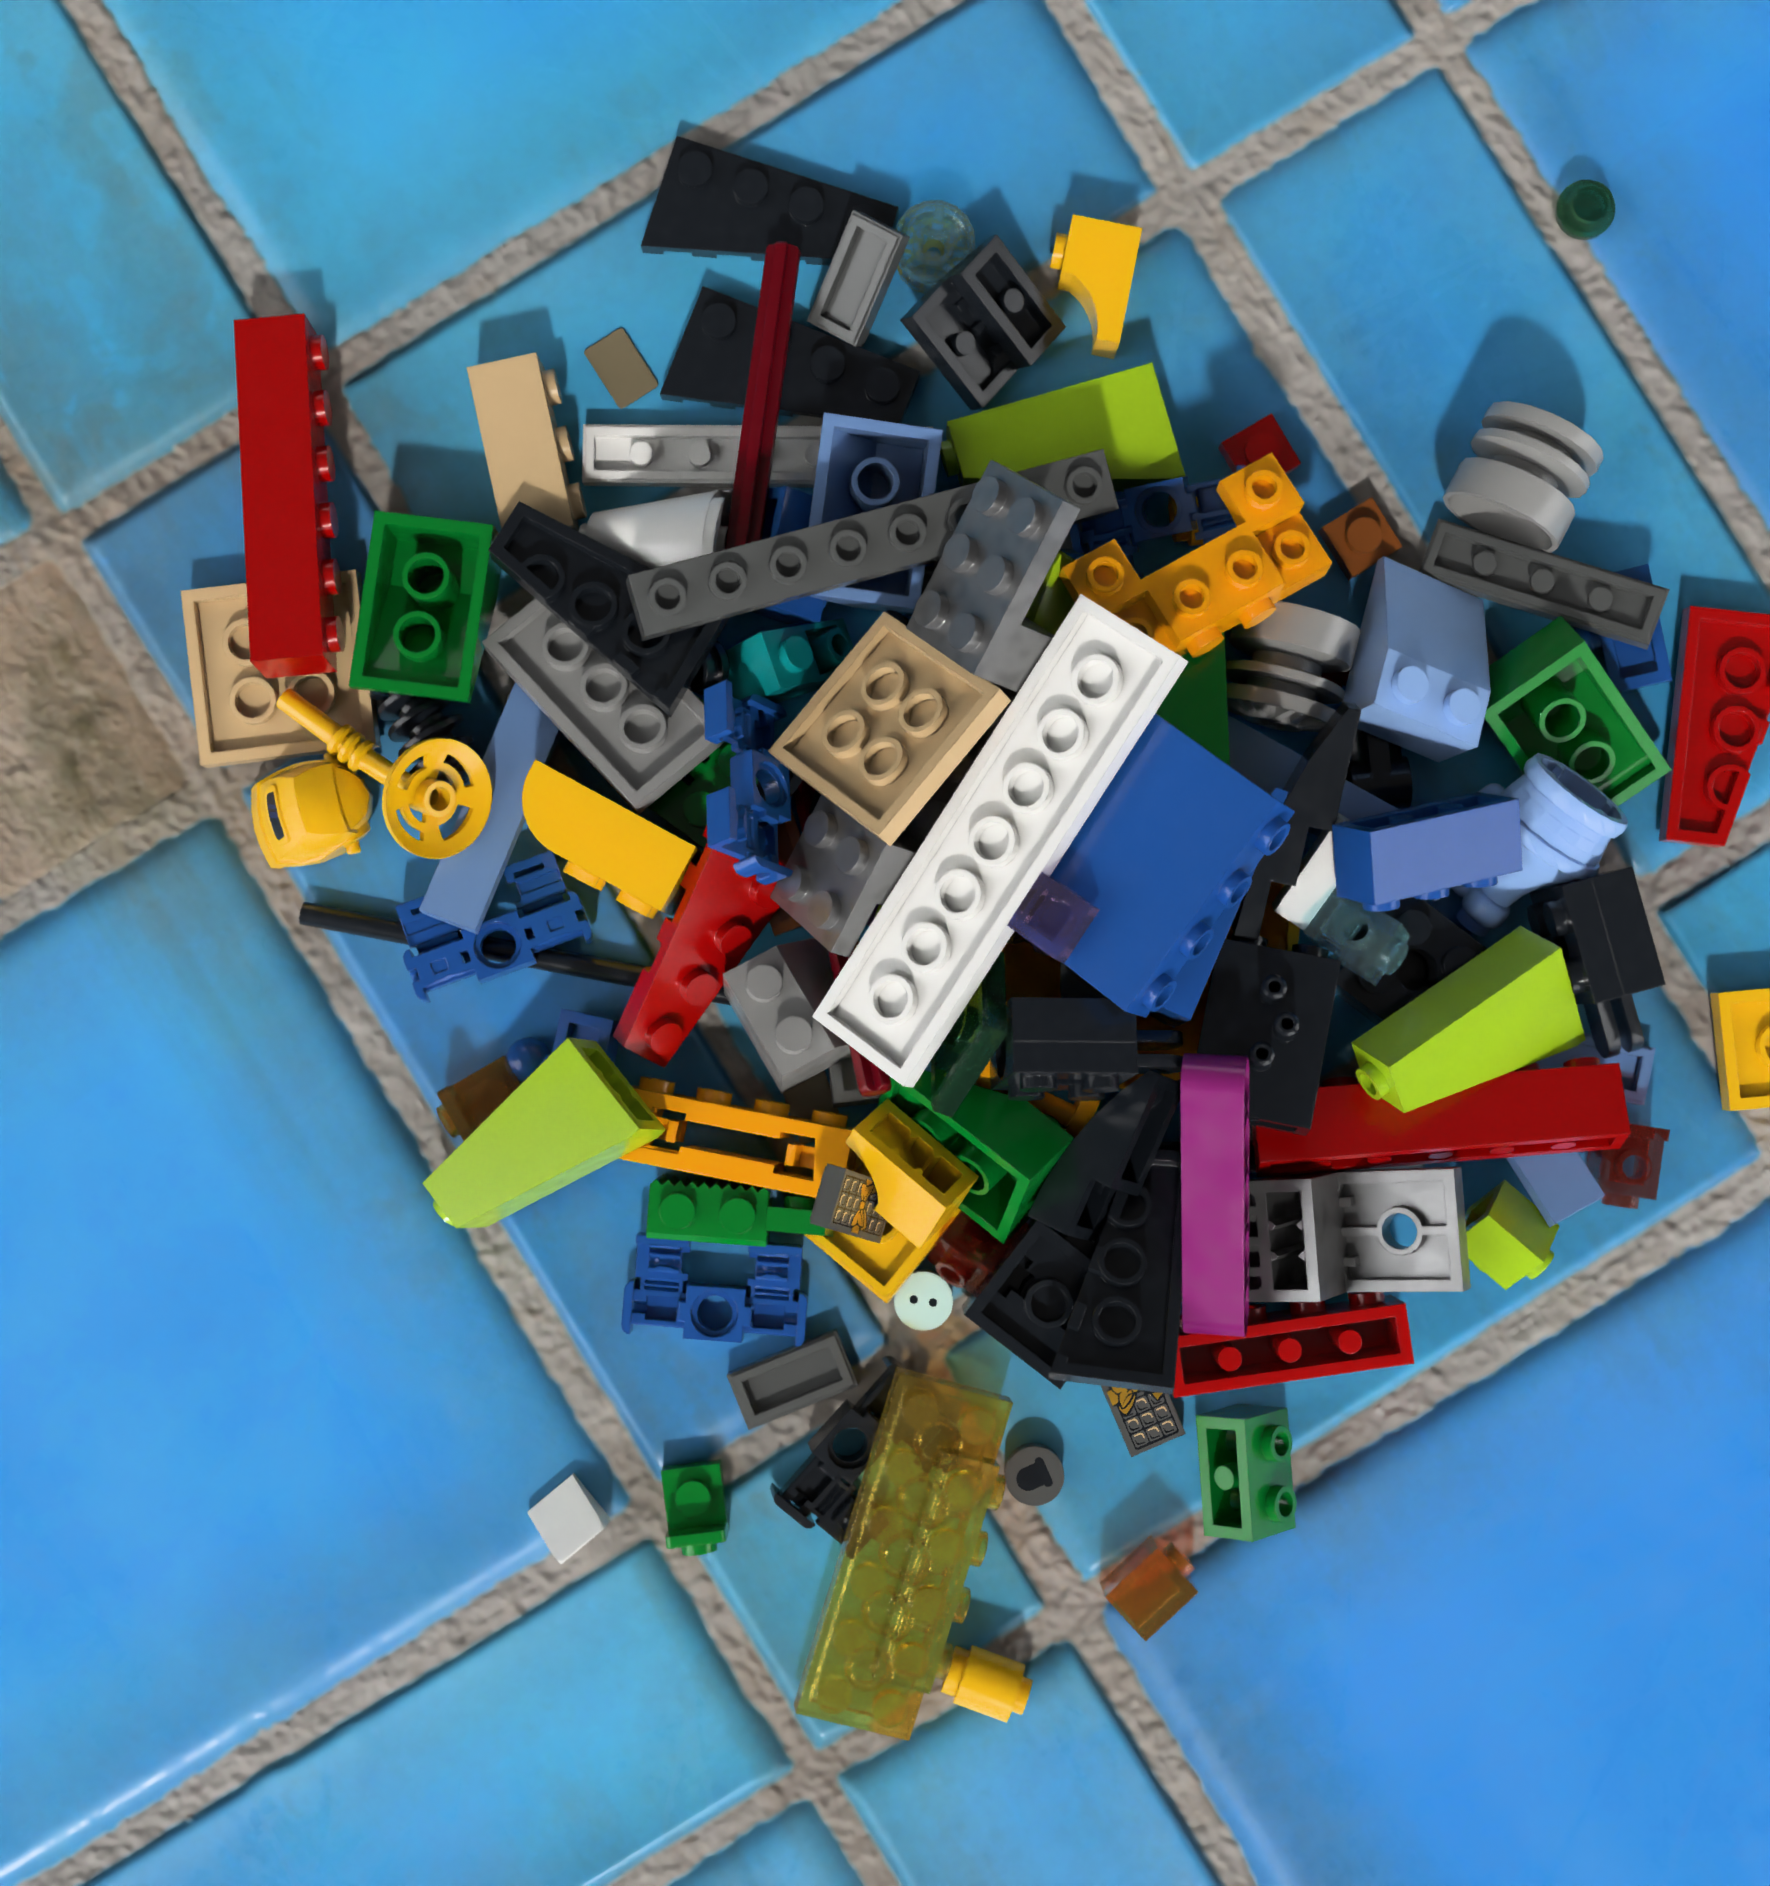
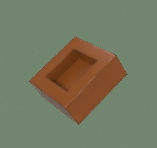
[1318,497,1403,581]

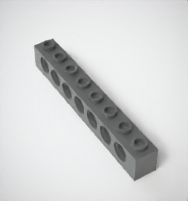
[626,449,1119,641]

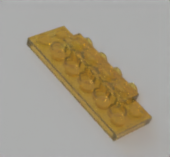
[794,1367,1013,1741]

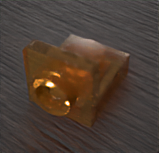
[436,1055,522,1141]

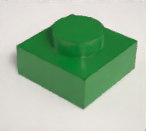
[765,1196,833,1237]

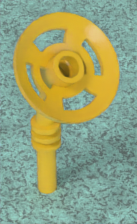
[276,688,492,859]

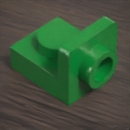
[661,1459,730,1556]

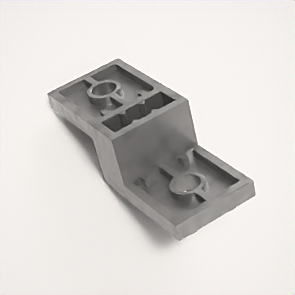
[1181,1167,1471,1302]

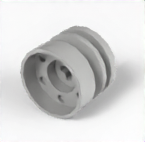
[1442,401,1604,553]
[1226,601,1361,732]

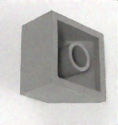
[723,938,851,1094]

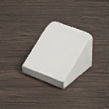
[527,1473,611,1565]

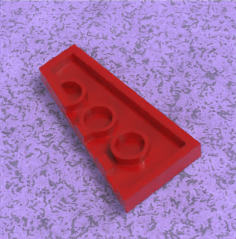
[1659,606,1770,848]
[613,826,786,1068]

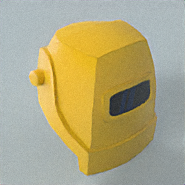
[251,753,373,869]

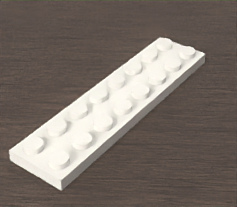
[812,594,1188,1088]

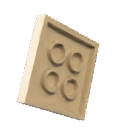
[181,569,381,768]
[768,611,1011,846]

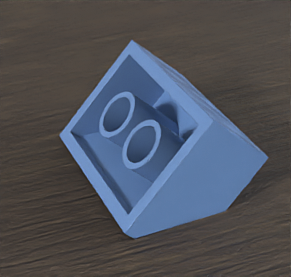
[809,412,943,616]

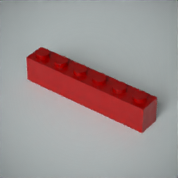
[234,313,345,679]
[1251,1057,1631,1177]

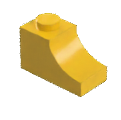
[1050,214,1142,359]
[845,1098,979,1249]

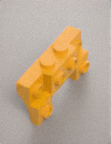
[1059,452,1333,658]

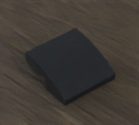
[900,235,1066,410]

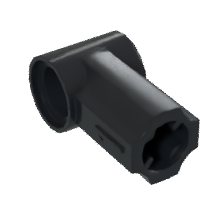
[1346,729,1413,809]

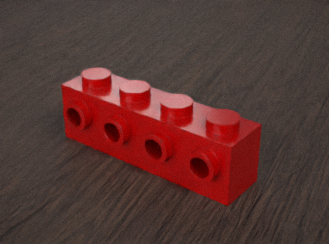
[1172,1292,1415,1398]

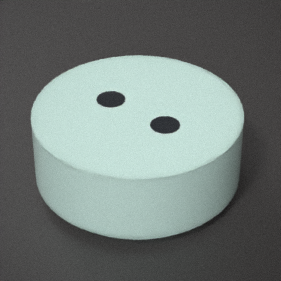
[894,1269,953,1331]

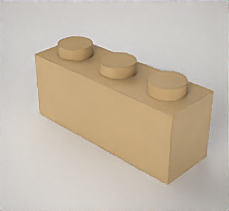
[466,352,587,532]

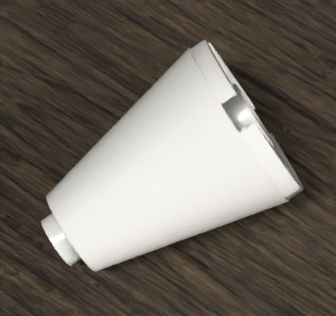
[579,489,733,569]

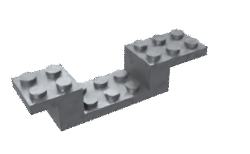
[770,460,1080,957]

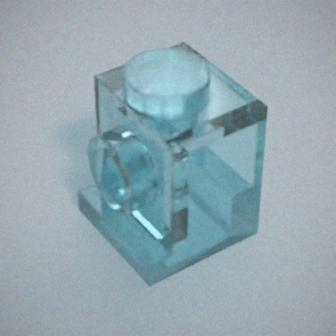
[1304,887,1411,986]

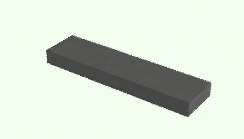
[1419,518,1670,650]

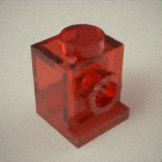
[1587,1123,1670,1209]

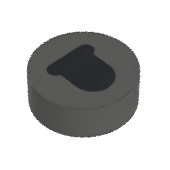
[1004,1443,1064,1506]

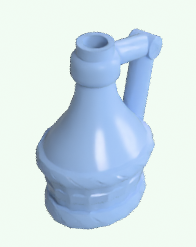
[1451,753,1628,937]

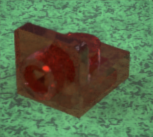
[927,1211,1027,1293]

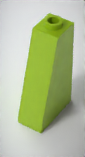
[940,363,1185,492]
[1351,926,1586,1113]
[422,1038,666,1228]

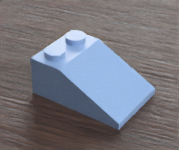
[1342,556,1491,762]

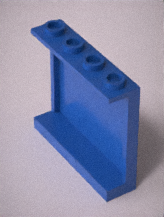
[1017,713,1295,1017]

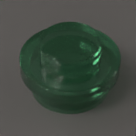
[1555,180,1615,240]

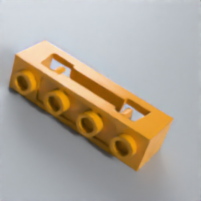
[618,1076,857,1198]

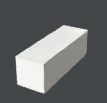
[1272,813,1350,932]

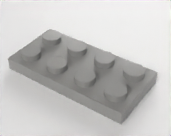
[482,598,725,815]

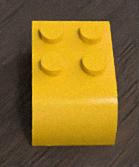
[522,759,703,919]

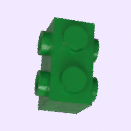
[1196,1404,1297,1542]

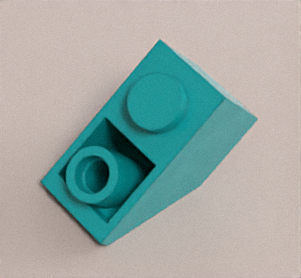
[725,618,854,704]

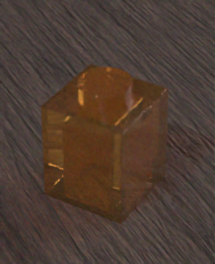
[1100,1535,1198,1641]

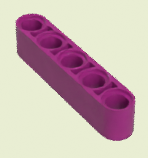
[1180,1053,1250,1337]

